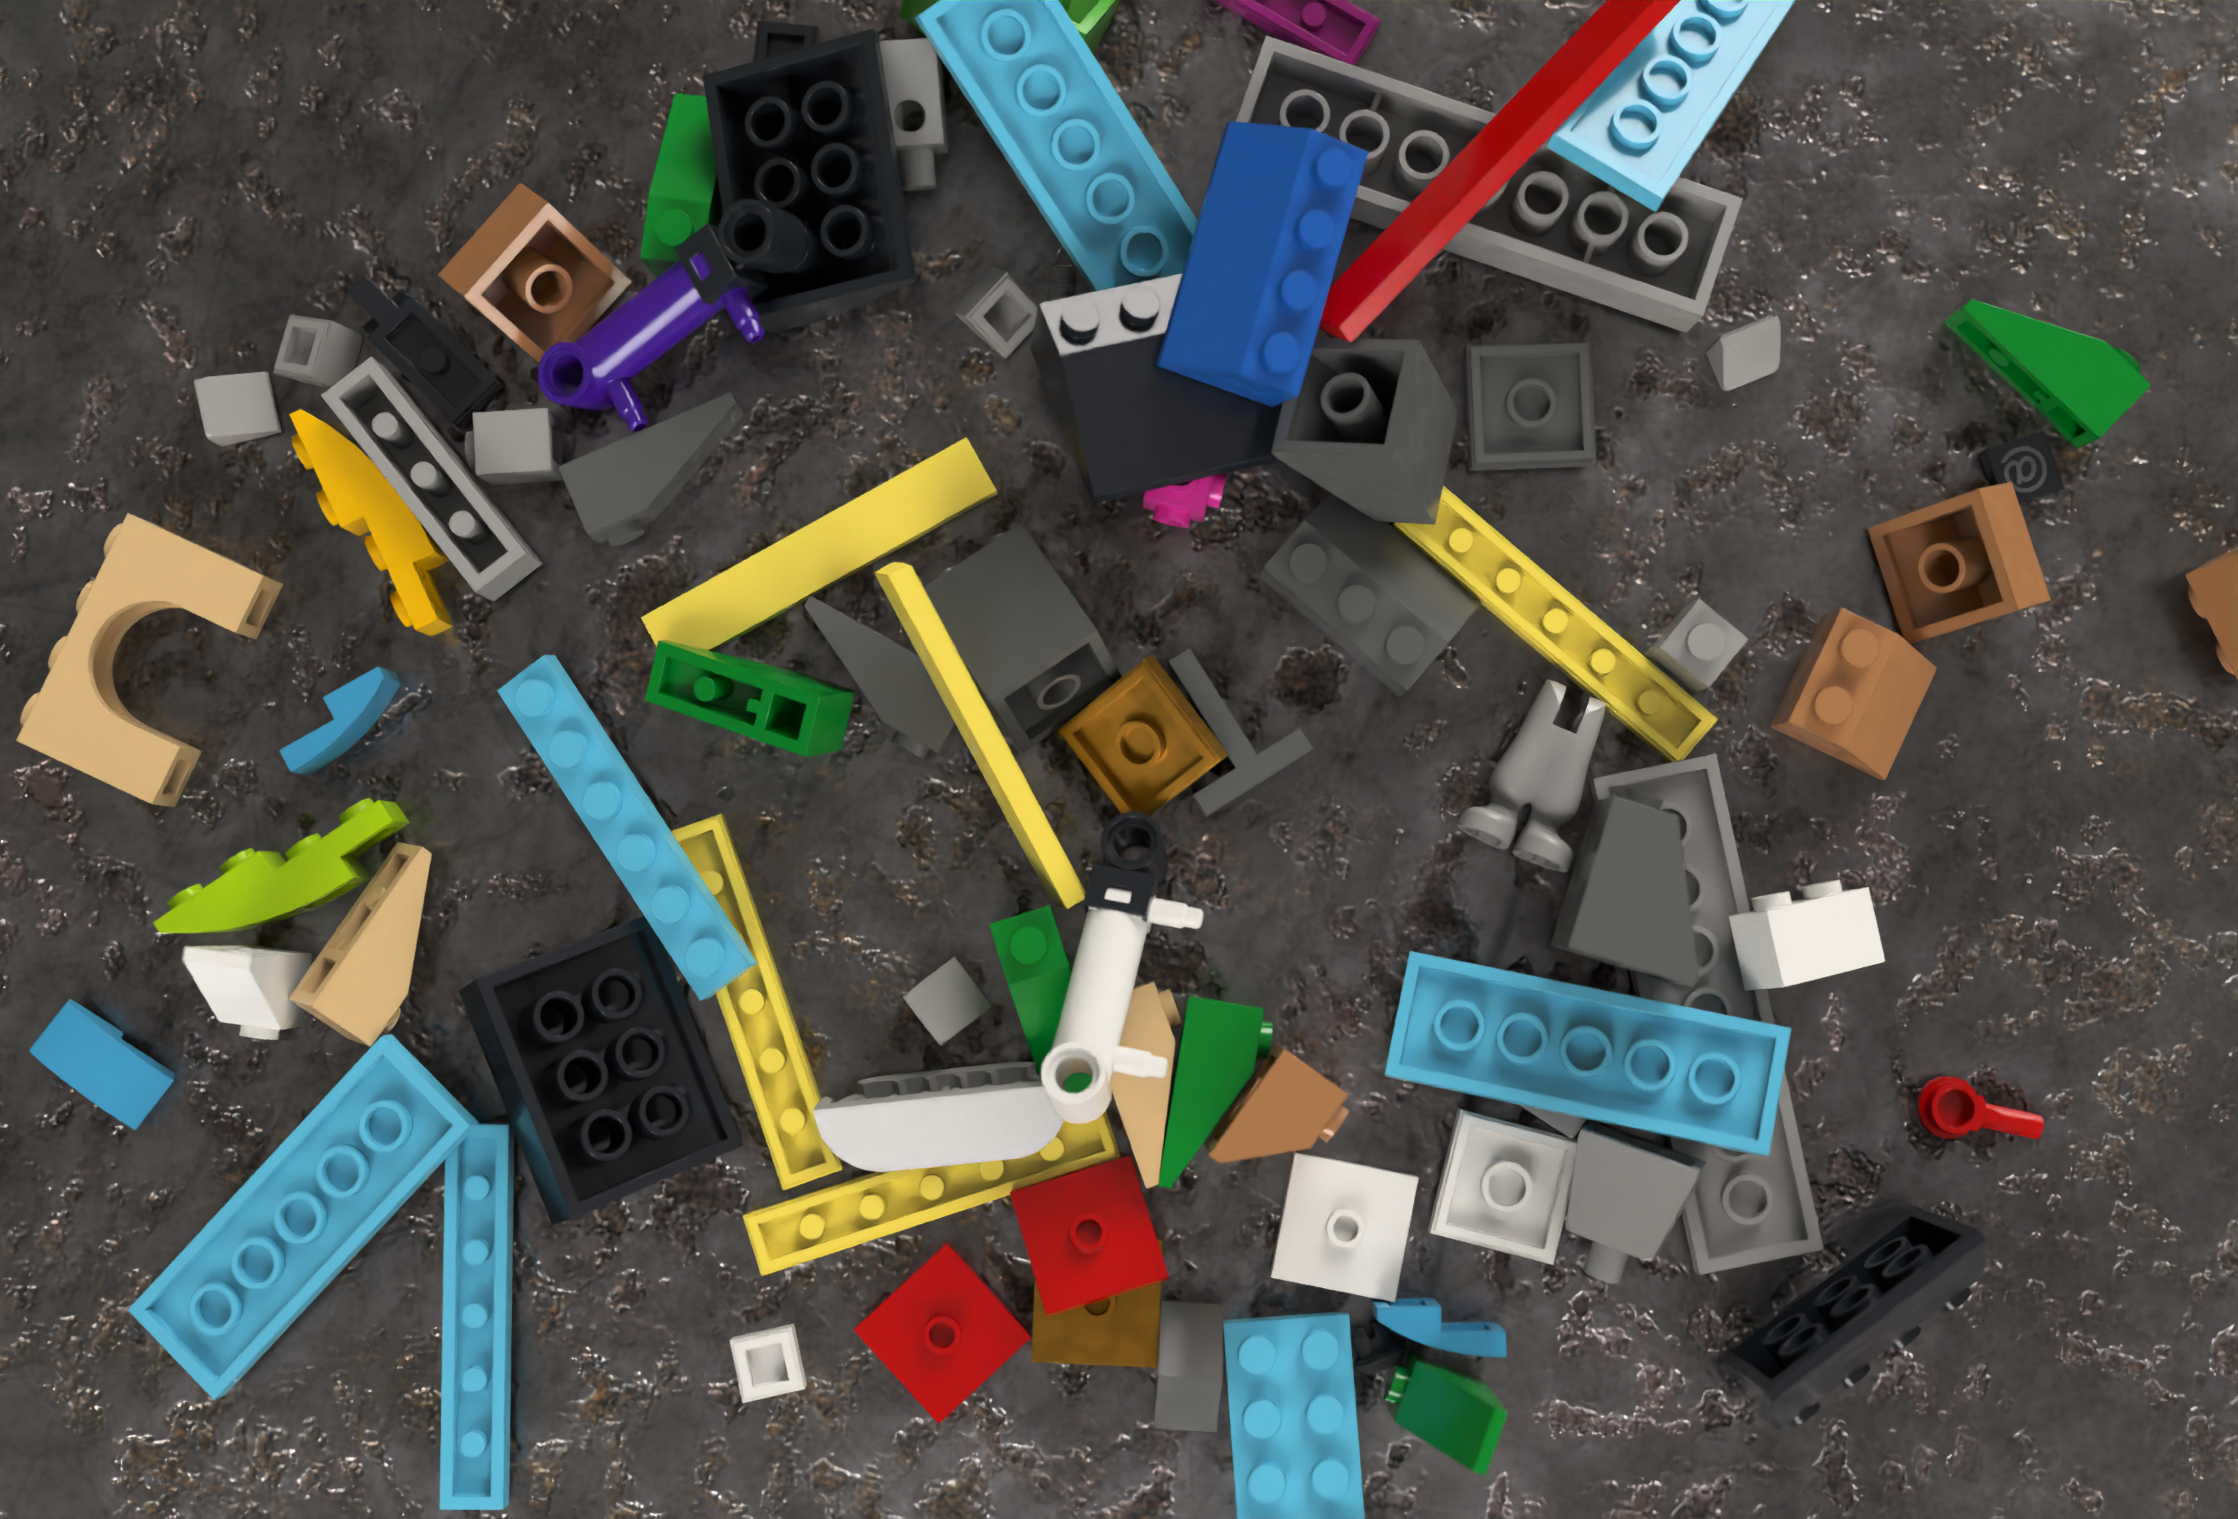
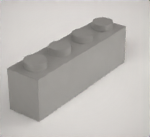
[321,357,543,602]

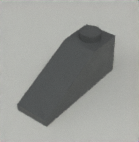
[558,392,745,546]
[804,596,958,760]

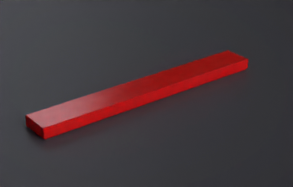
[1318,0,1681,343]

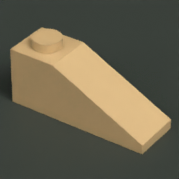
[288,842,432,1047]
[1110,981,1182,1189]

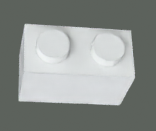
[1729,880,1885,991]

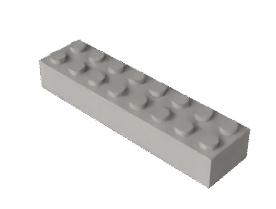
[1236,36,1743,333]

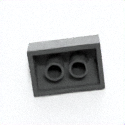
[1259,493,1481,697]

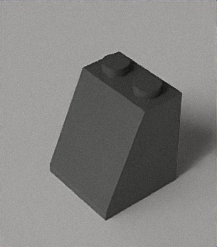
[1272,337,1459,525]
[923,523,1122,752]
[1550,789,1699,987]

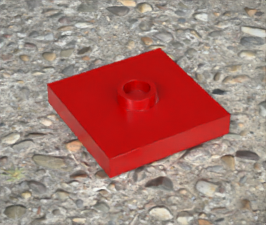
[1010,1155,1169,1317]
[854,1241,1032,1424]

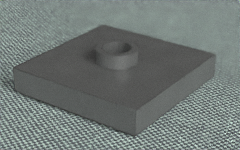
[1464,340,1596,471]

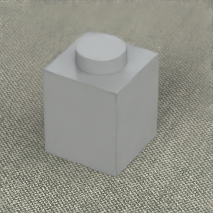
[465,408,564,485]
[1645,599,1748,694]

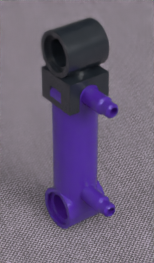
[538,199,806,431]

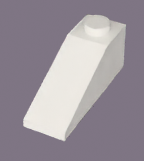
[183,945,313,1040]

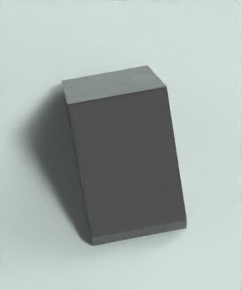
[1154,1299,1223,1432]

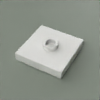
[1428,1108,1578,1265]
[1270,1151,1419,1302]

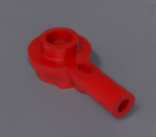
[1916,1076,2044,1139]

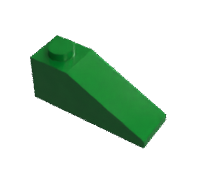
[640,93,723,276]
[1944,299,2151,449]
[645,640,855,757]
[989,905,1093,1093]
[1158,995,1273,1188]
[1384,1350,1508,1476]

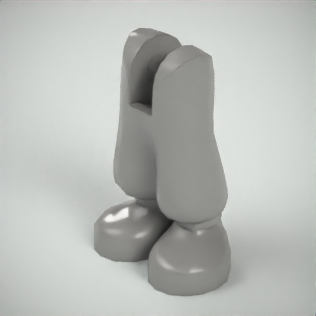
[1457,679,1607,872]

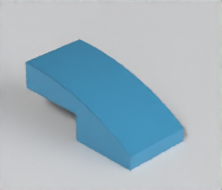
[279,667,401,776]
[29,998,176,1130]
[1371,1297,1507,1357]

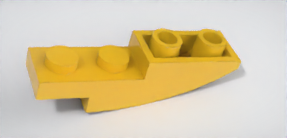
[289,409,454,637]

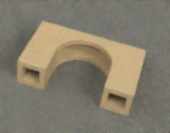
[16,513,283,807]

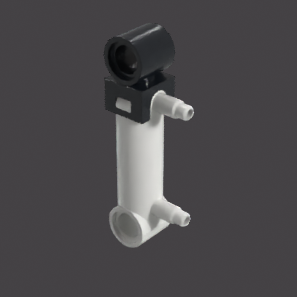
[1041,812,1204,1124]

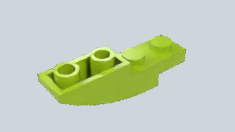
[153,798,410,933]

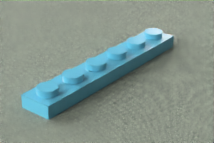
[497,655,757,1001]
[439,1123,514,1510]

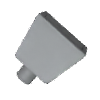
[880,38,948,191]
[1566,1120,1707,1284]

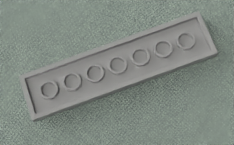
[1589,754,1824,1275]

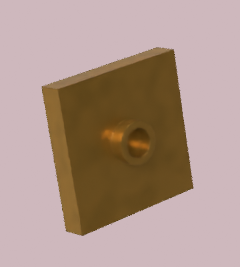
[1058,655,1229,816]
[1031,1237,1163,1368]

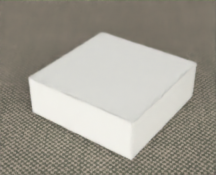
[730,1324,807,1403]

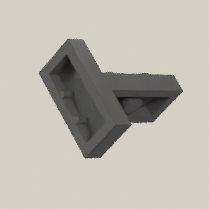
[1167,648,1313,818]

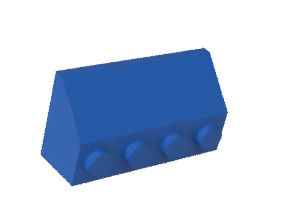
[1156,121,1368,407]

